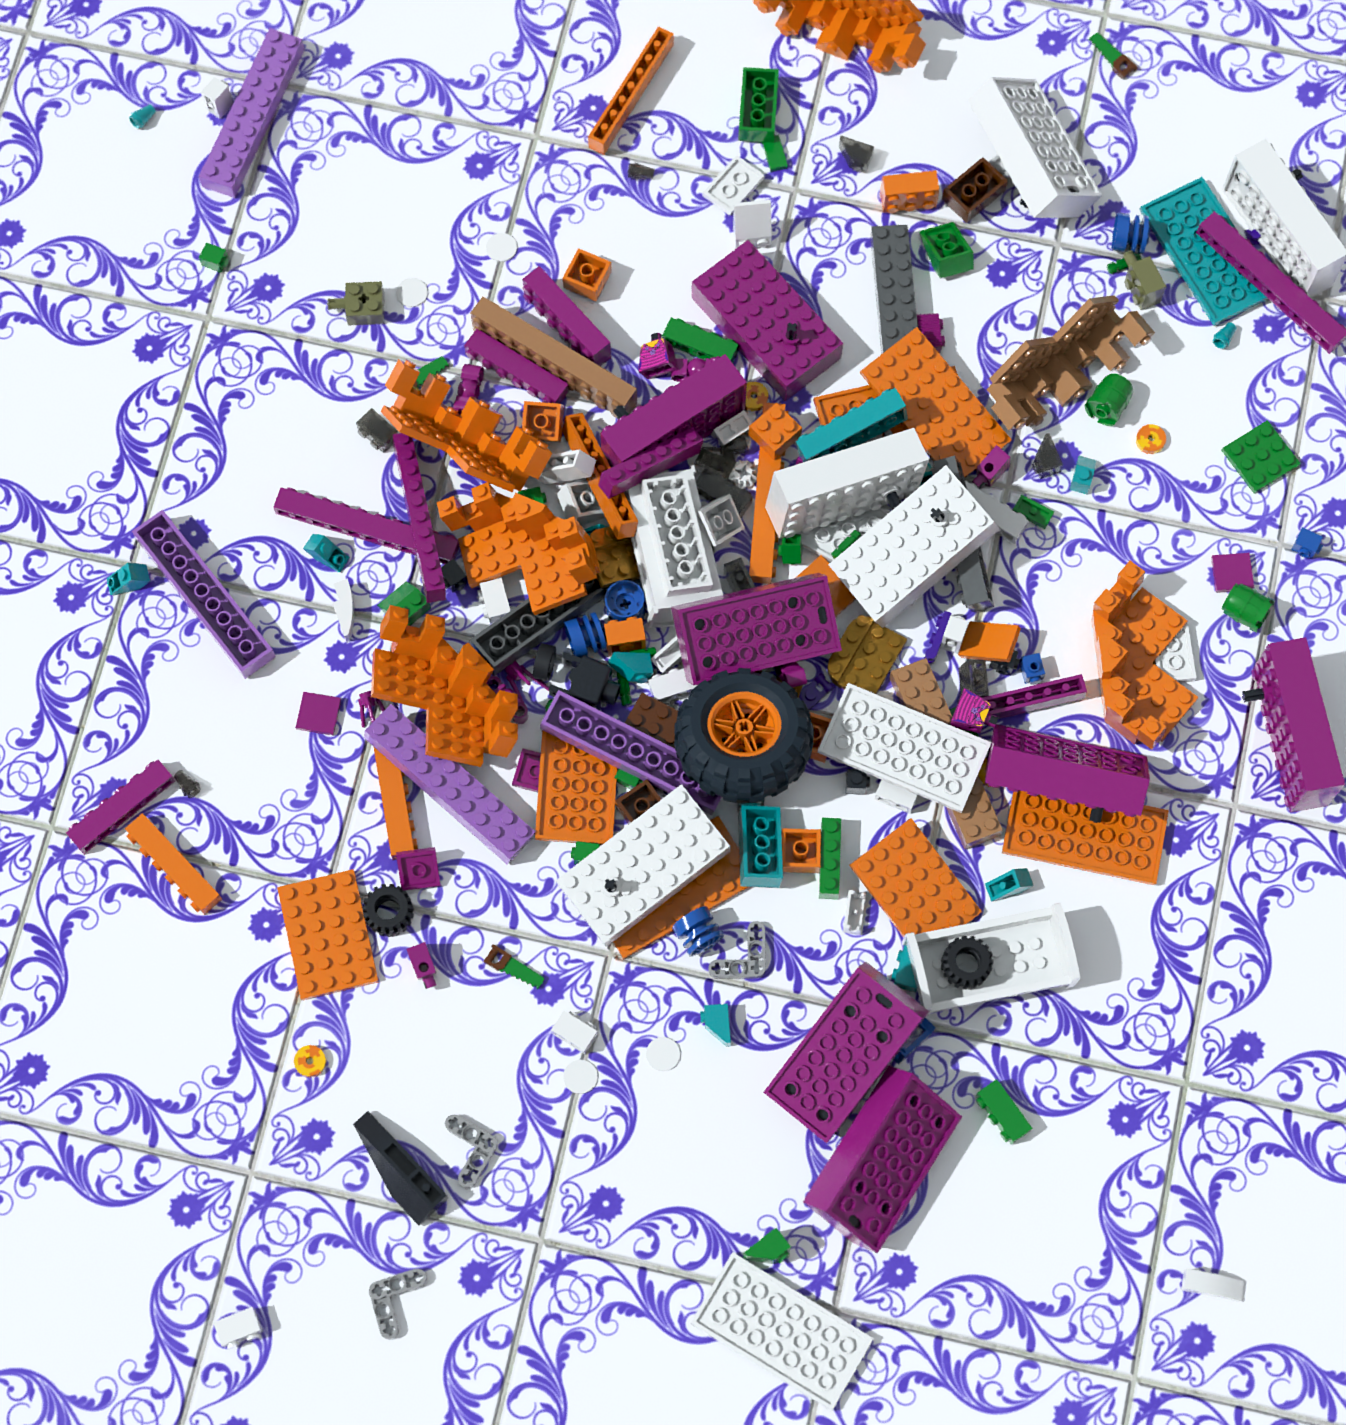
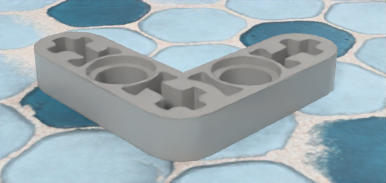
[708,921,766,979]
[445,1114,497,1189]
[369,1268,427,1340]

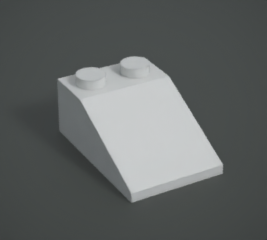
[733,200,772,248]
[557,480,605,525]
[699,494,745,547]

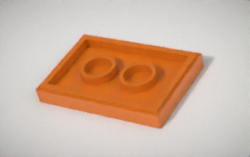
[796,555,856,618]
[958,621,1021,662]

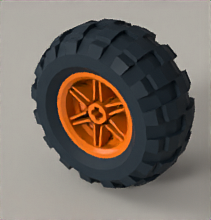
[674,668,814,803]

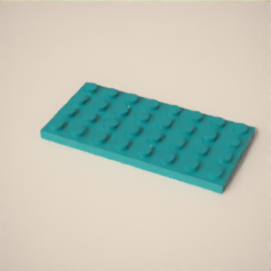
[1139,177,1268,326]

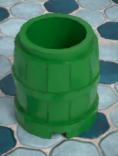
[1084,373,1133,426]
[1221,583,1275,633]

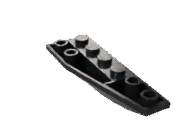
[353,1111,449,1226]

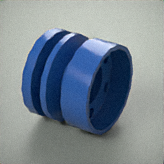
[1112,212,1150,254]
[605,580,646,621]
[564,612,607,658]
[672,906,724,957]

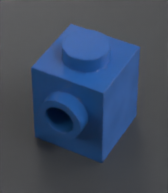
[1291,527,1323,559]
[1019,653,1045,685]

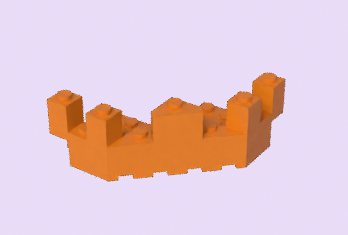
[752,0,926,73]
[380,359,552,492]
[437,482,601,615]
[1091,560,1198,750]
[371,605,518,767]

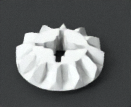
[728,460,758,489]

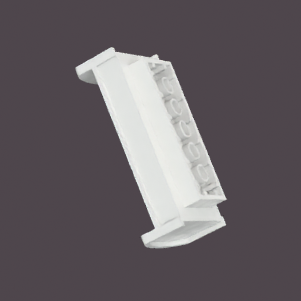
[624,465,723,627]
[902,903,1080,1017]

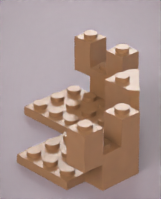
[986,295,1155,430]

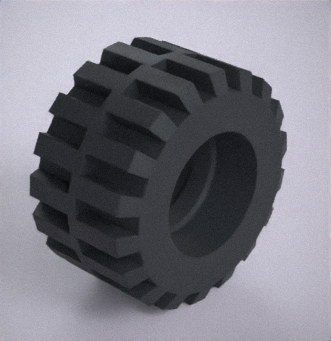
[363,884,414,937]
[941,936,993,990]

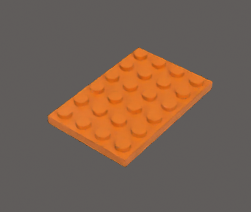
[534,730,617,845]
[849,818,982,938]
[277,869,379,1001]

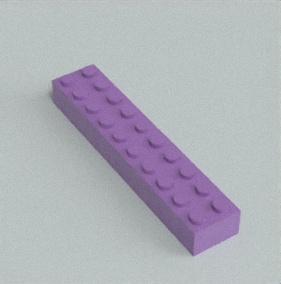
[199,28,305,198]
[132,509,276,679]
[540,690,722,816]
[364,704,535,865]

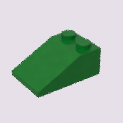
[919,222,974,279]

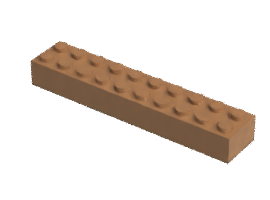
[470,296,637,419]
[889,658,1003,850]

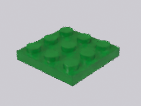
[1221,420,1301,494]

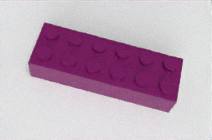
[522,266,611,366]

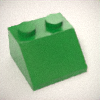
[377,581,431,626]
[743,1228,791,1264]

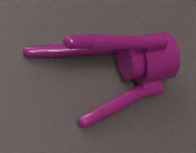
[505,661,549,704]
[358,690,386,728]

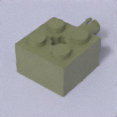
[1122,250,1166,311]
[327,281,385,326]

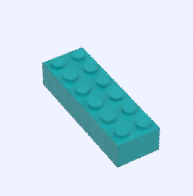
[796,388,908,462]

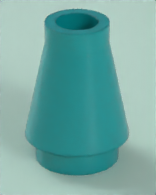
[129,104,156,129]
[1213,322,1237,349]

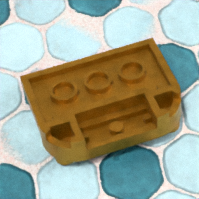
[590,526,640,588]
[827,615,907,694]

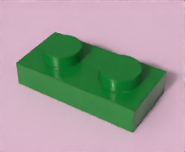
[1013,494,1054,529]

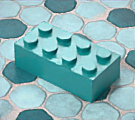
[738,805,783,888]

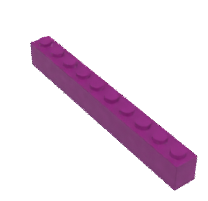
[1196,211,1346,354]
[393,433,446,603]
[273,487,460,564]

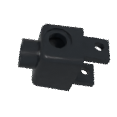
[549,652,621,711]

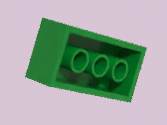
[738,67,779,143]

